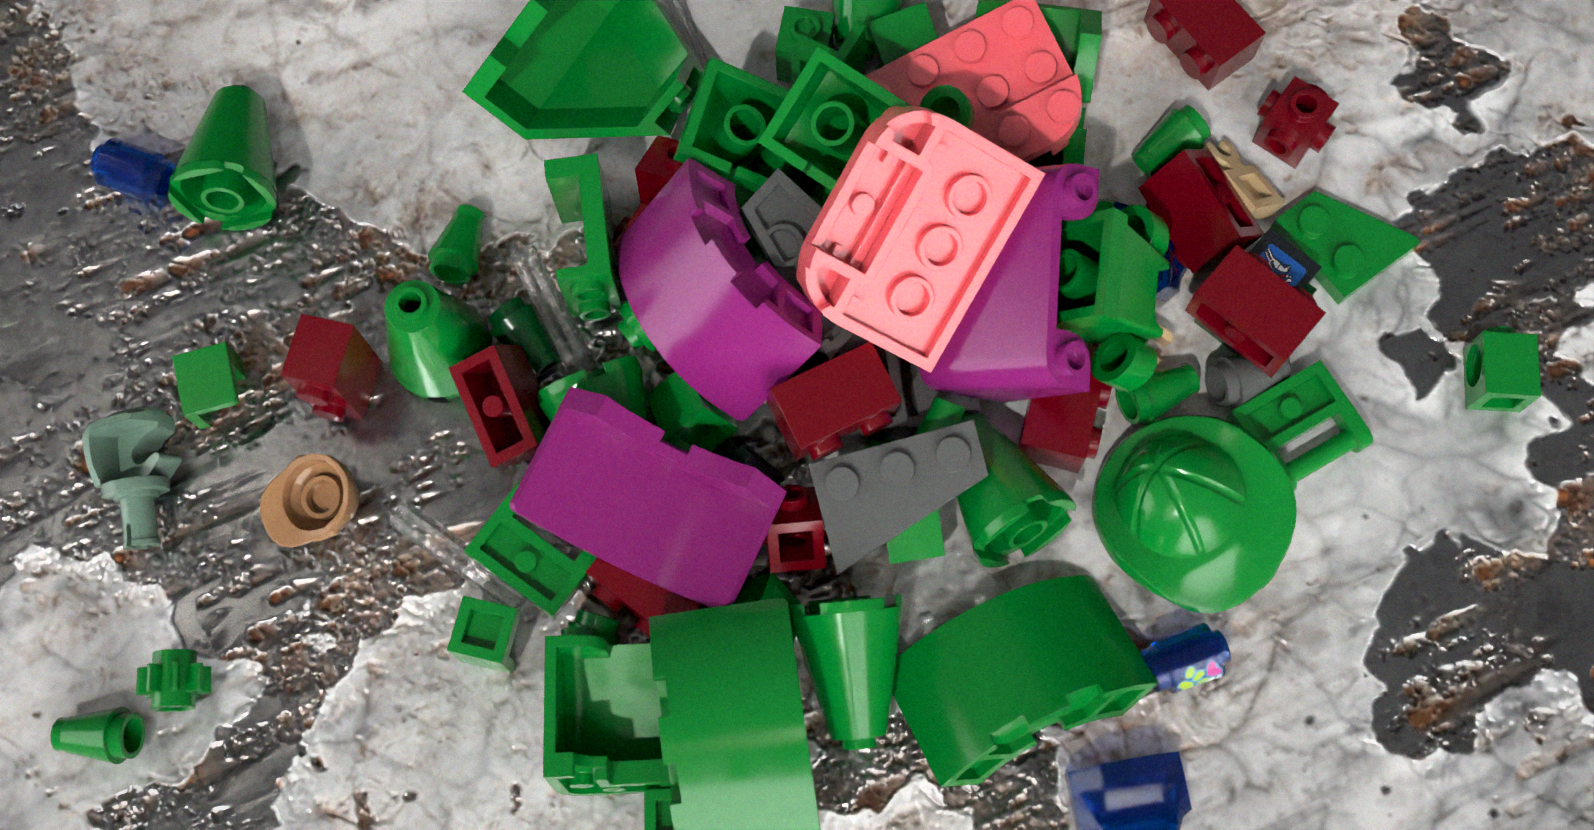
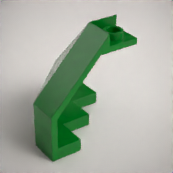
[462,0,704,140]

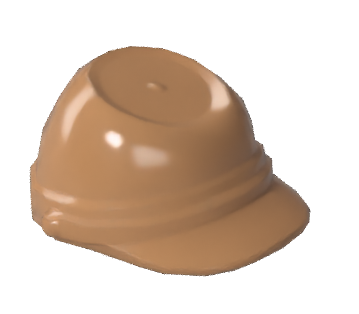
[260,453,360,547]

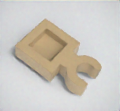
[1202,140,1285,220]

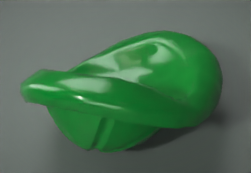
[1091,414,1297,613]

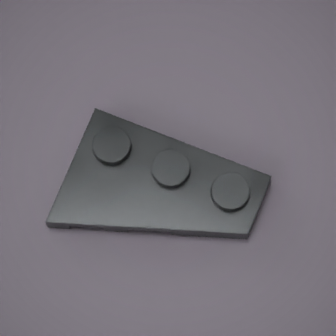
[739,168,854,362]
[809,420,989,574]

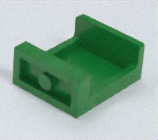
[544,153,623,321]

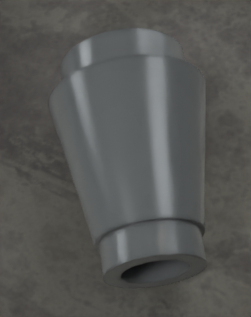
[1205,355,1291,409]

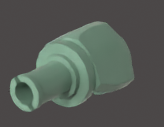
[82,406,182,550]

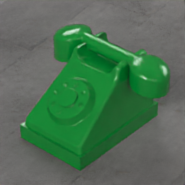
[758,46,975,191]
[673,57,831,264]
[1057,205,1170,391]

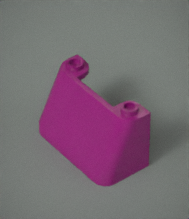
[918,164,1099,403]

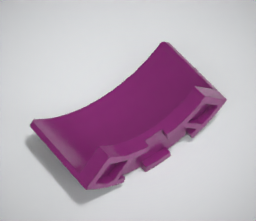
[617,158,822,421]
[510,387,787,608]

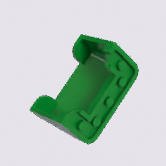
[543,626,671,796]

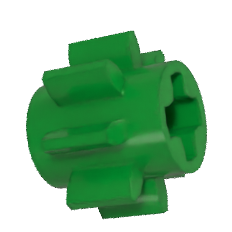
[136,649,211,712]

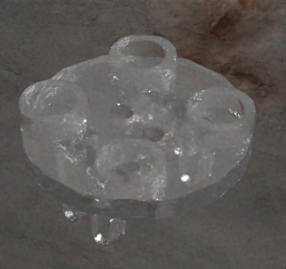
[892,549,999,647]

